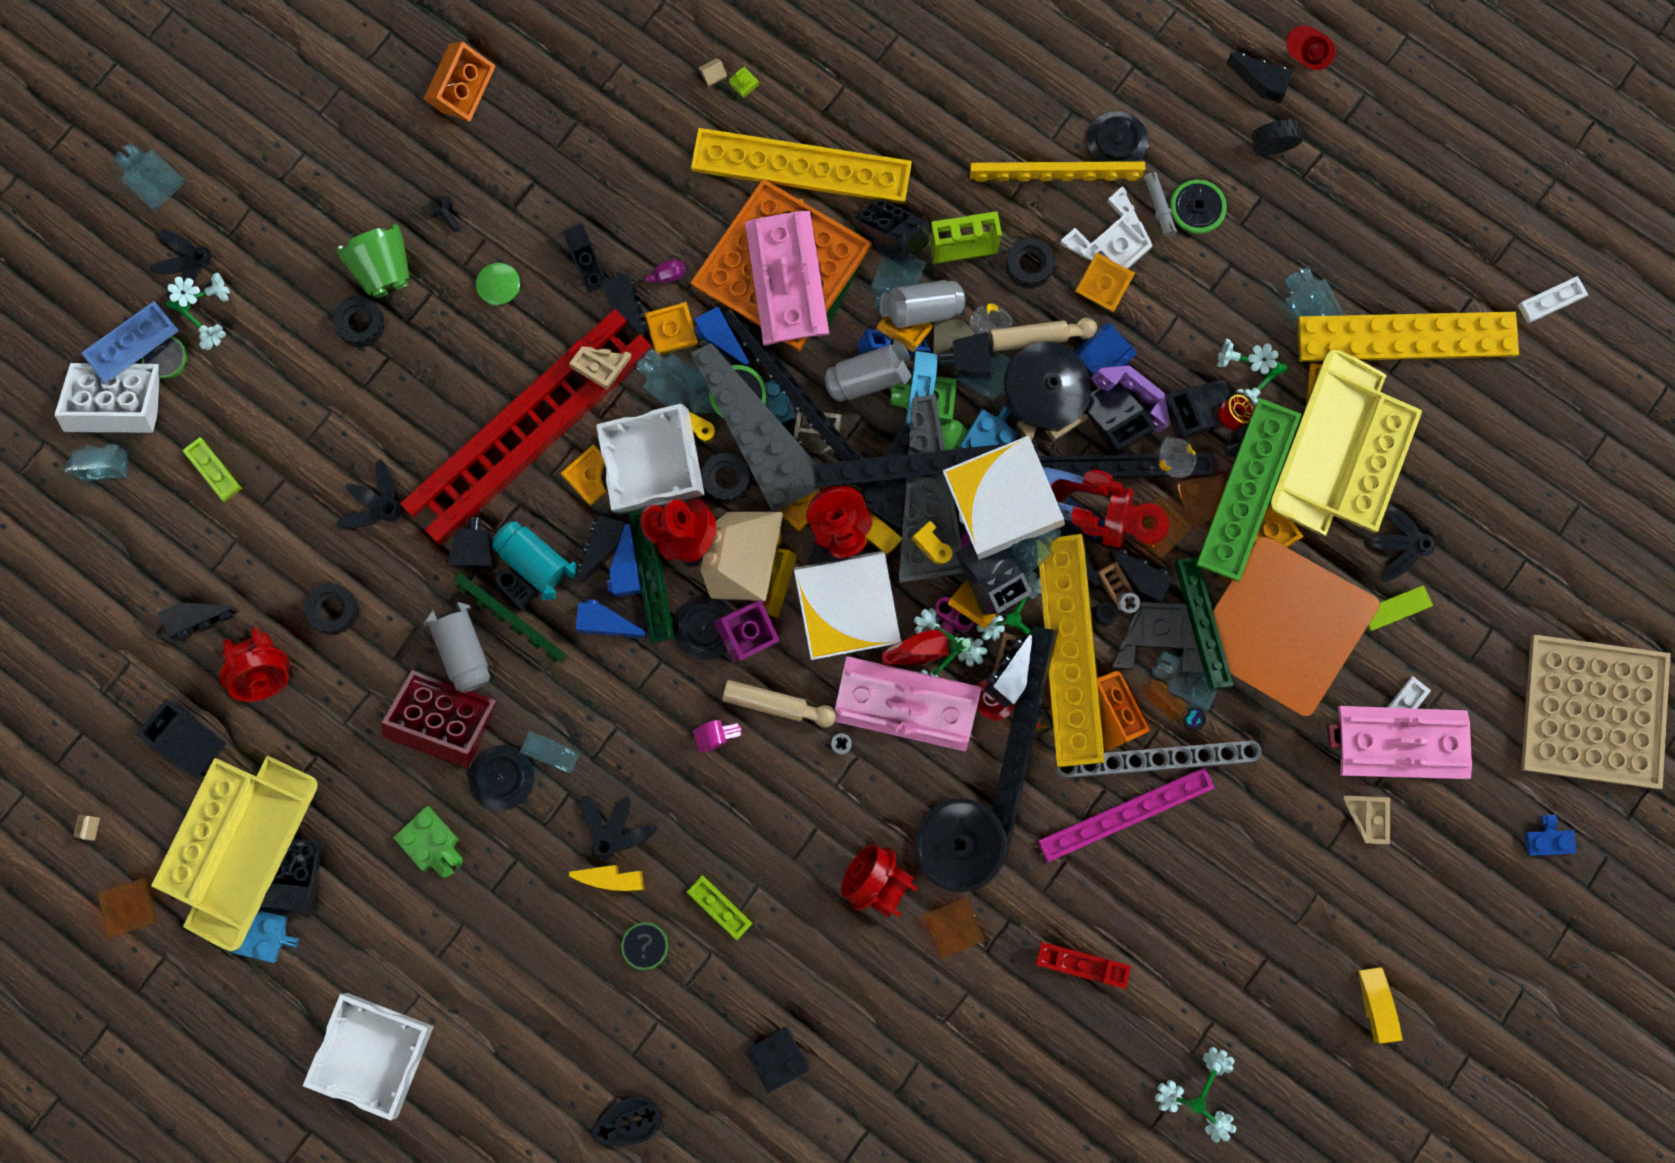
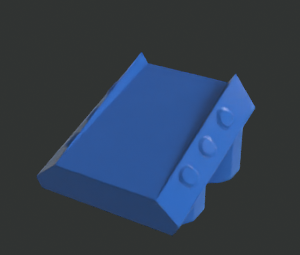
[1074,322,1136,376]

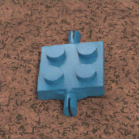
[958,406,1019,448]
[229,909,299,963]

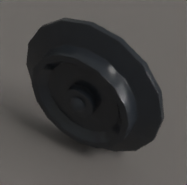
[1087,111,1148,162]
[673,596,733,660]
[468,745,535,811]

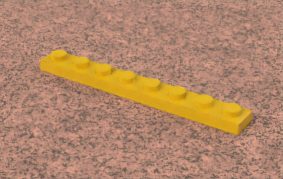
[969,162,1145,182]

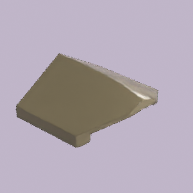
[933,319,974,363]
[794,411,842,455]

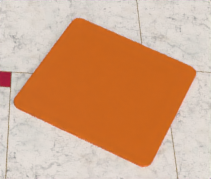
[1199,537,1380,716]

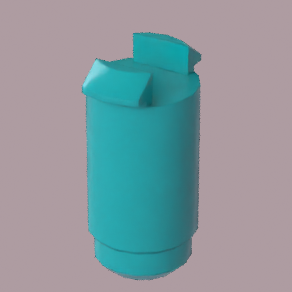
[492,521,577,601]

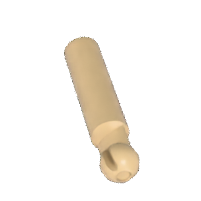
[988,317,1097,352]
[722,680,836,728]

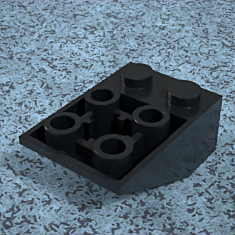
[851,199,930,265]
[1165,380,1232,442]
[1085,381,1156,455]
[956,544,1032,615]
[136,698,227,779]
[261,839,321,916]

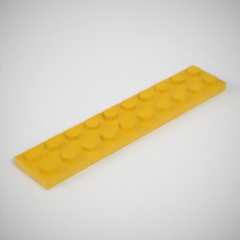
[691,128,912,205]
[1297,312,1519,362]
[1037,534,1105,767]

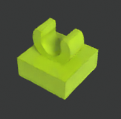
[729,67,759,98]

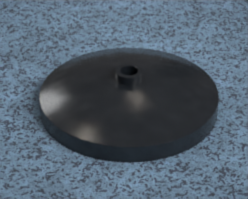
[1004,341,1091,431]
[915,798,1007,893]

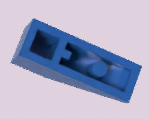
[694,307,750,368]
[857,329,931,357]
[607,524,642,598]
[576,600,646,638]

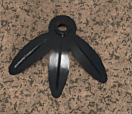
[150,230,212,299]
[337,460,402,528]
[1367,505,1436,582]
[582,795,657,861]

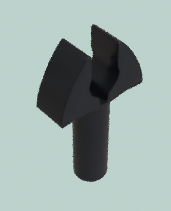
[429,195,460,232]

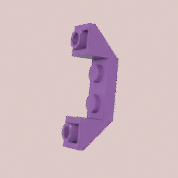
[1090,366,1170,433]

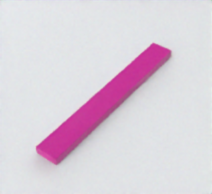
[1037,767,1214,862]

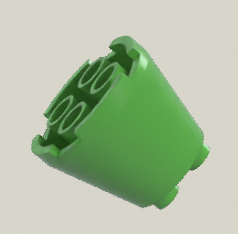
[336,224,410,299]

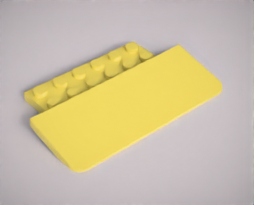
[1271,350,1423,537]
[151,756,317,951]

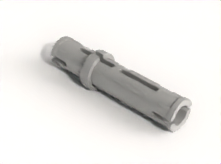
[1144,172,1177,237]

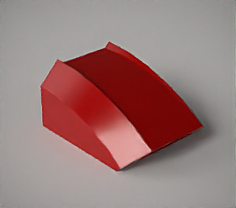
[882,630,949,665]

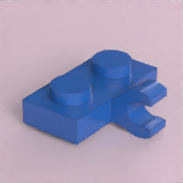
[1525,815,1576,856]

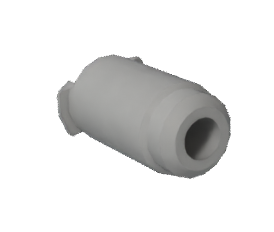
[879,280,966,328]
[825,340,911,402]
[423,602,490,693]

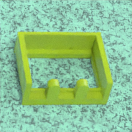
[929,211,1002,264]

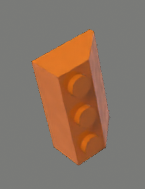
[423,42,496,122]
[1097,670,1150,752]

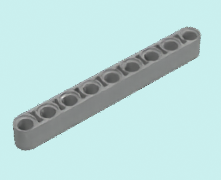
[1054,741,1261,779]

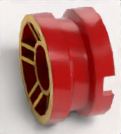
[1218,394,1254,430]

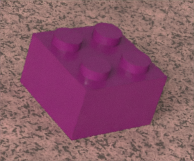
[714,601,780,662]

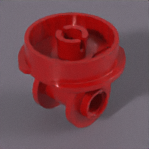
[806,485,873,558]
[1103,488,1170,549]
[641,499,716,563]
[219,626,290,702]
[840,844,918,918]

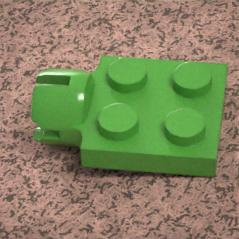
[890,376,957,423]
[393,806,463,878]

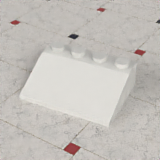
[55,363,159,433]

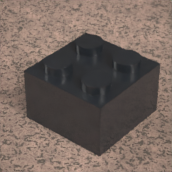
[745,1026,810,1094]

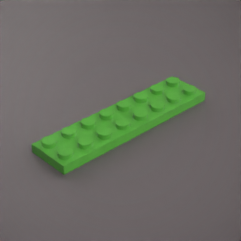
[1196,398,1302,582]

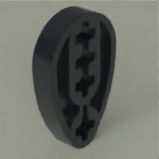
[593,1095,661,1146]

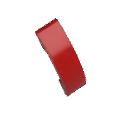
[1035,942,1131,989]

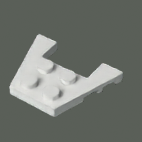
[1060,186,1153,269]

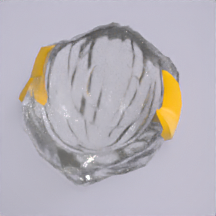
[969,303,1013,335]
[1158,437,1197,478]

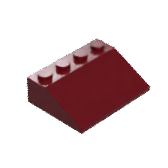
[382,670,496,769]

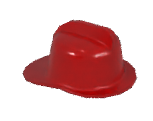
[1286,25,1336,70]

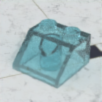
[65,444,128,482]

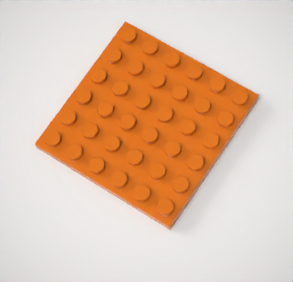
[690,179,872,352]

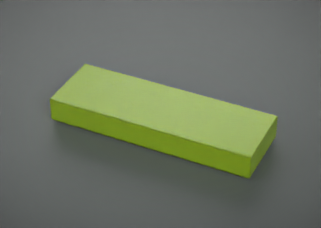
[182,437,242,502]
[1367,585,1433,632]
[687,875,753,941]

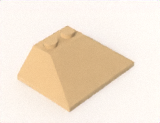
[701,512,783,601]

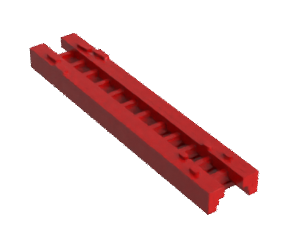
[400,309,653,546]

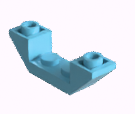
[904,351,938,429]

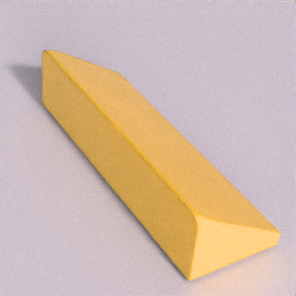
[754,548,797,618]

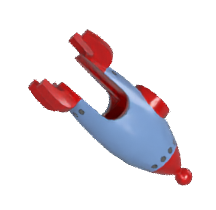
[1042,467,1123,536]

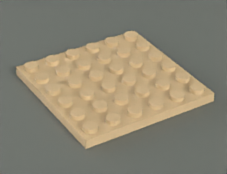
[1521,635,1671,790]

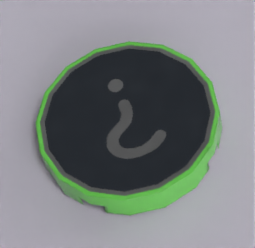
[142,336,188,380]
[621,922,669,970]

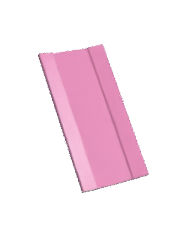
[745,211,830,346]
[835,656,981,752]
[1338,706,1472,779]

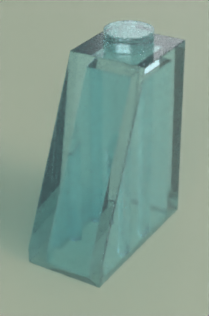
[520,731,580,774]

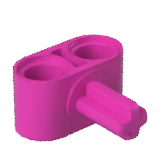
[934,597,975,640]
[693,720,742,753]

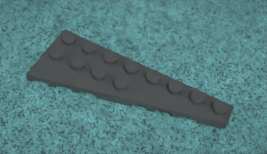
[691,343,822,512]
[899,394,964,583]

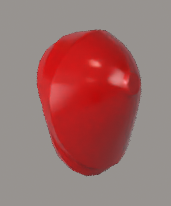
[976,679,1015,721]

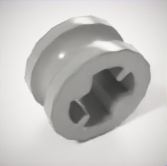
[1117,592,1140,613]
[831,733,852,755]

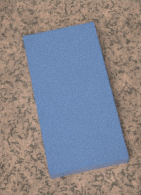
[81,301,178,384]

